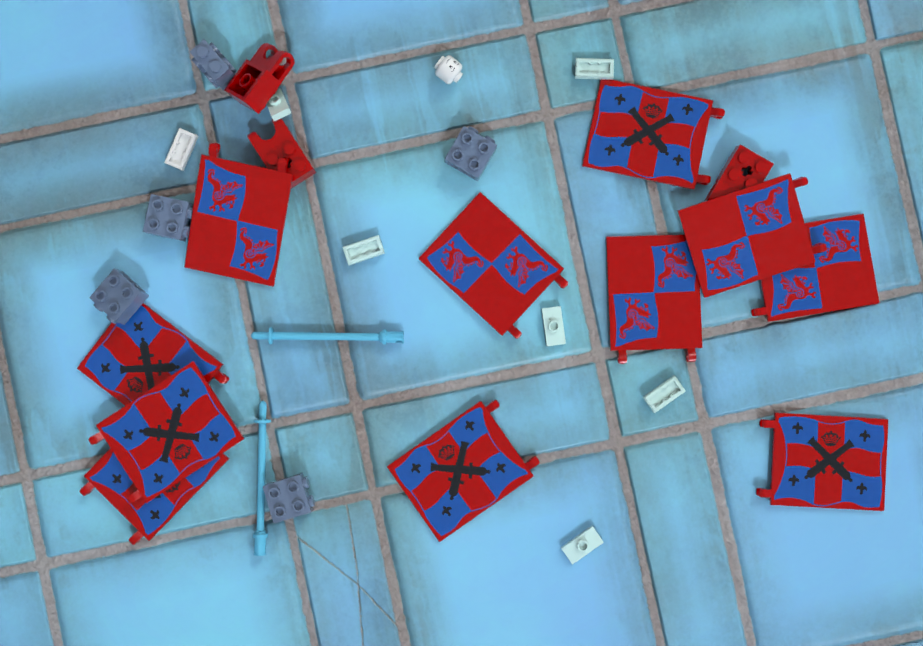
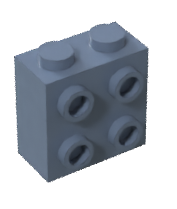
[190,39,236,91]
[445,126,497,181]
[143,194,194,242]
[89,268,149,325]
[262,473,315,524]

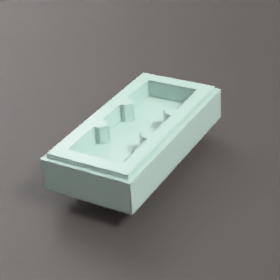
[575,58,614,80]
[267,88,291,121]
[343,235,385,266]
[541,306,566,346]
[643,375,686,413]
[561,526,604,565]

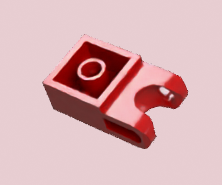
[224,43,295,114]
[247,118,316,189]
[704,144,774,201]

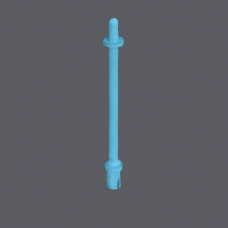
[251,327,404,345]
[252,401,271,556]

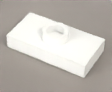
[164,128,199,171]

